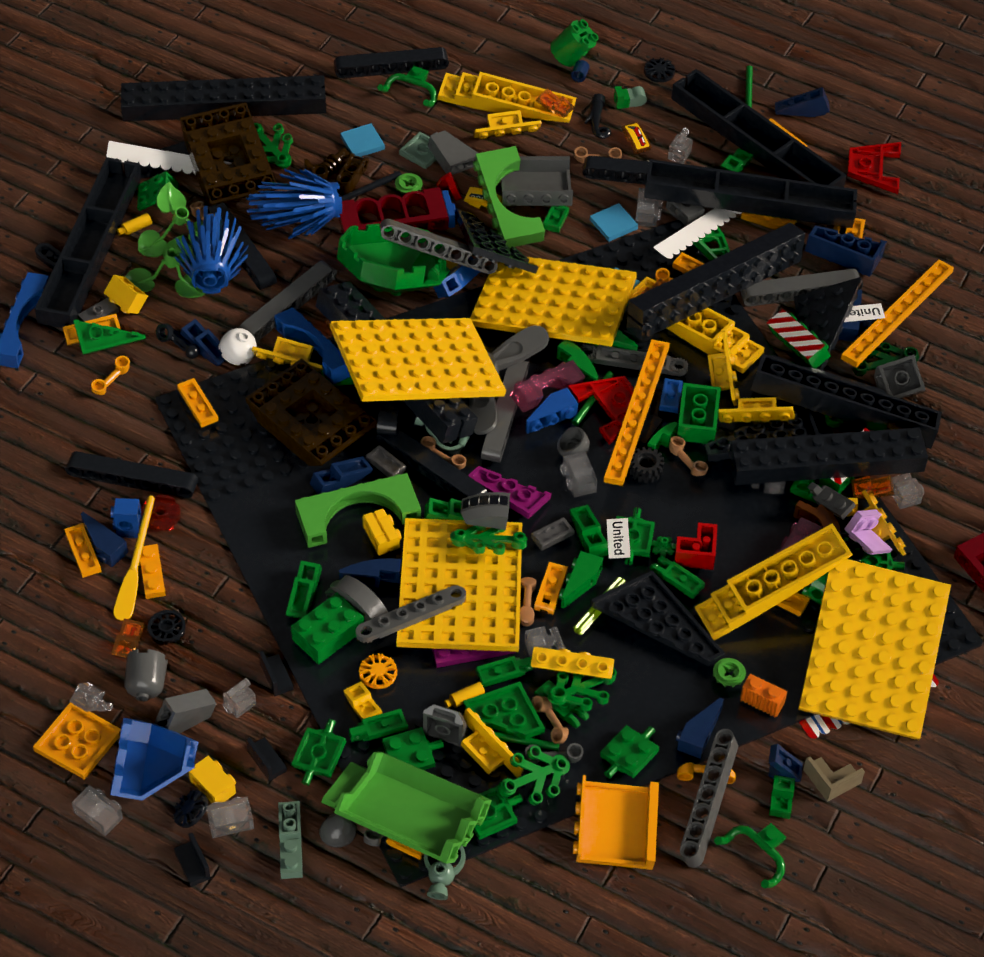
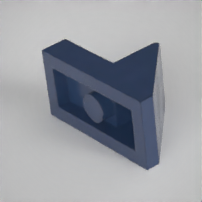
[769,744,803,782]

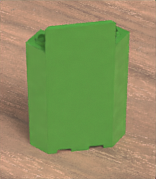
[321,752,492,864]

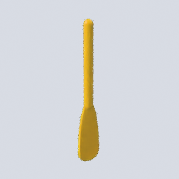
[113,495,155,621]

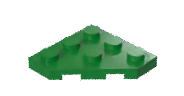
[463,682,545,739]

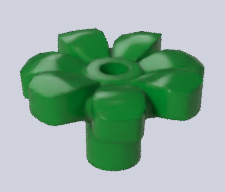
[651,536,676,558]

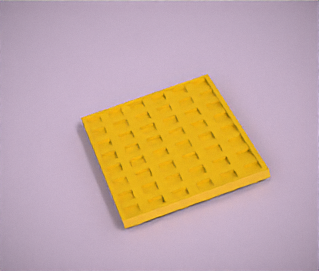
[470,257,637,347]
[330,318,506,402]
[396,518,522,652]
[798,559,951,740]

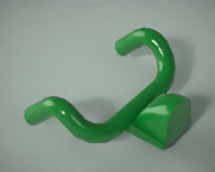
[377,66,437,108]
[714,823,786,888]

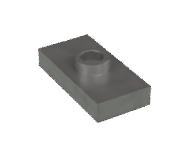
[78,298,119,322]
[366,445,406,477]
[531,517,575,551]

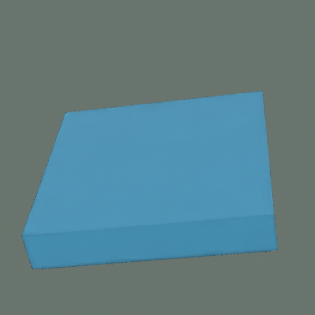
[340,123,385,157]
[590,203,638,242]

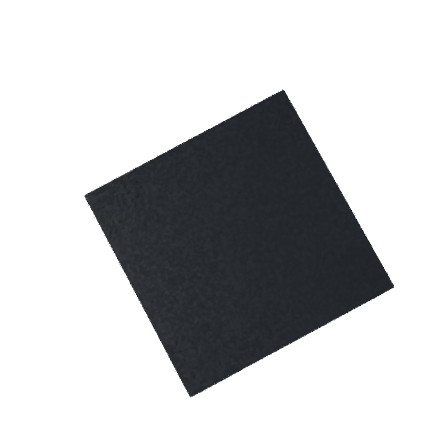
[155,220,983,887]

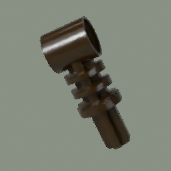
[304,148,349,181]

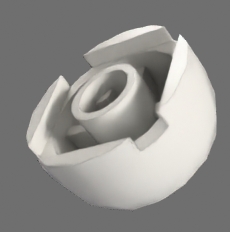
[218,328,257,365]

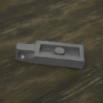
[807,482,856,520]

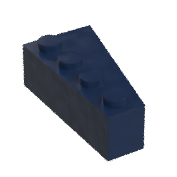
[805,225,887,277]

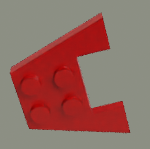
[847,142,901,194]
[568,376,634,445]

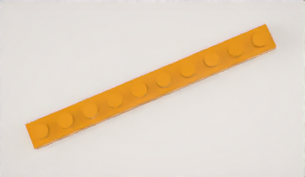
[841,260,954,367]
[604,339,670,486]

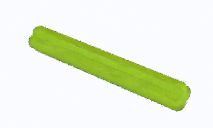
[573,577,626,635]

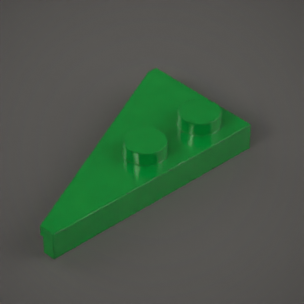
[73,320,146,355]

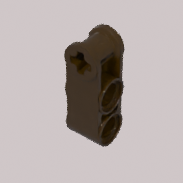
[337,153,369,195]

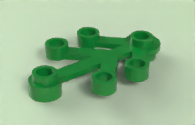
[254,123,293,169]
[450,526,527,555]
[547,668,617,711]
[498,746,570,805]

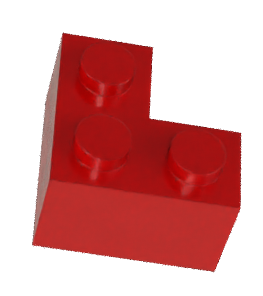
[674,522,718,570]

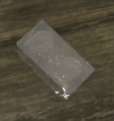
[635,188,662,227]
[561,452,597,497]
[71,785,123,836]
[206,796,254,838]

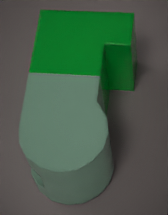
[614,86,647,109]

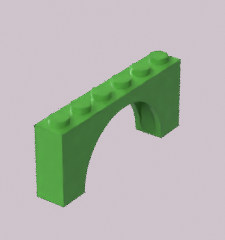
[473,146,545,248]
[295,473,421,548]

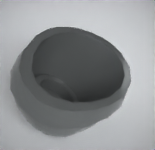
[557,427,590,459]
[319,813,357,848]

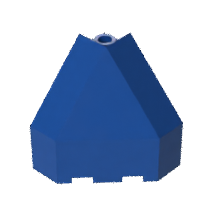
[110,718,199,801]

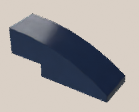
[180,319,226,366]
[310,456,373,494]
[339,558,402,588]

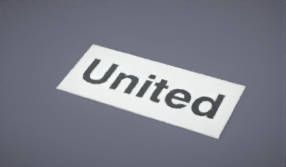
[844,303,885,322]
[606,518,630,559]

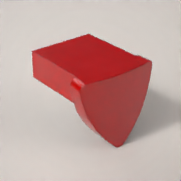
[436,172,462,201]

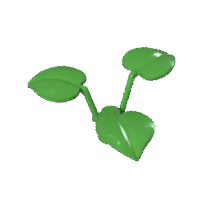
[138,182,203,257]
[125,235,205,298]

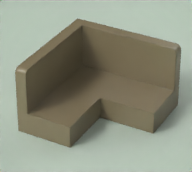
[803,756,865,802]

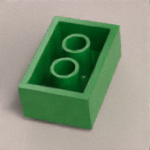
[677,383,721,444]
[291,592,364,665]

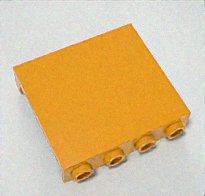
[572,775,659,870]

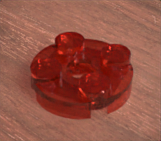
[141,495,181,531]

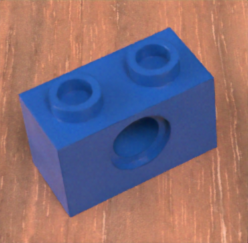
[111,498,142,538]

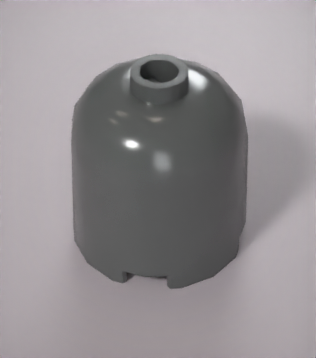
[125,649,168,702]

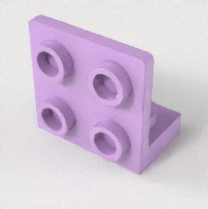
[844,509,892,555]

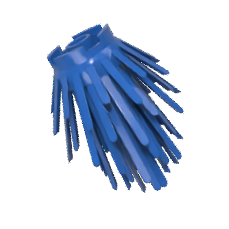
[246,168,342,240]
[175,206,248,294]

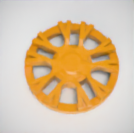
[359,653,397,689]

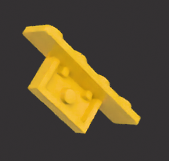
[473,110,542,139]
[708,331,740,406]
[252,337,323,372]
[718,397,795,423]
[862,490,906,556]
[531,647,614,679]
[461,708,523,778]

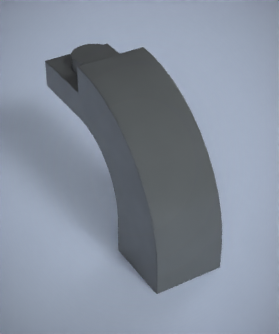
[325,575,388,622]

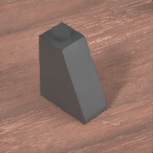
[428,131,478,175]
[155,689,217,734]

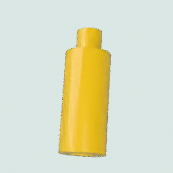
[117,213,152,235]
[444,682,485,708]

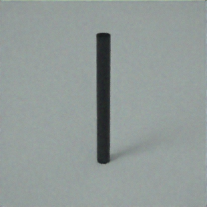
[340,171,402,201]

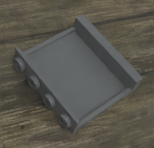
[501,156,573,206]

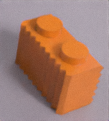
[740,674,788,718]

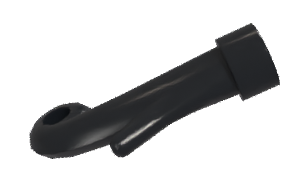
[584,94,611,139]

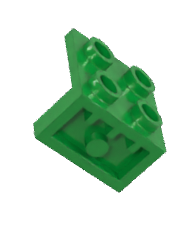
[137,171,179,211]

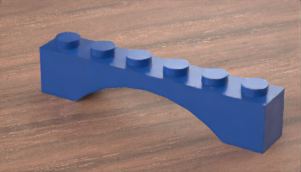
[0,272,49,368]
[274,308,351,384]

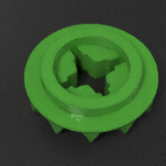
[395,173,423,194]
[713,658,746,688]

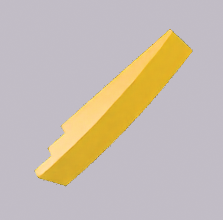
[437,72,576,123]
[629,277,764,374]
[694,523,852,641]

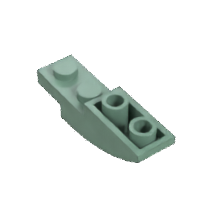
[278,801,303,879]

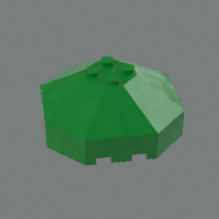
[337,224,450,296]

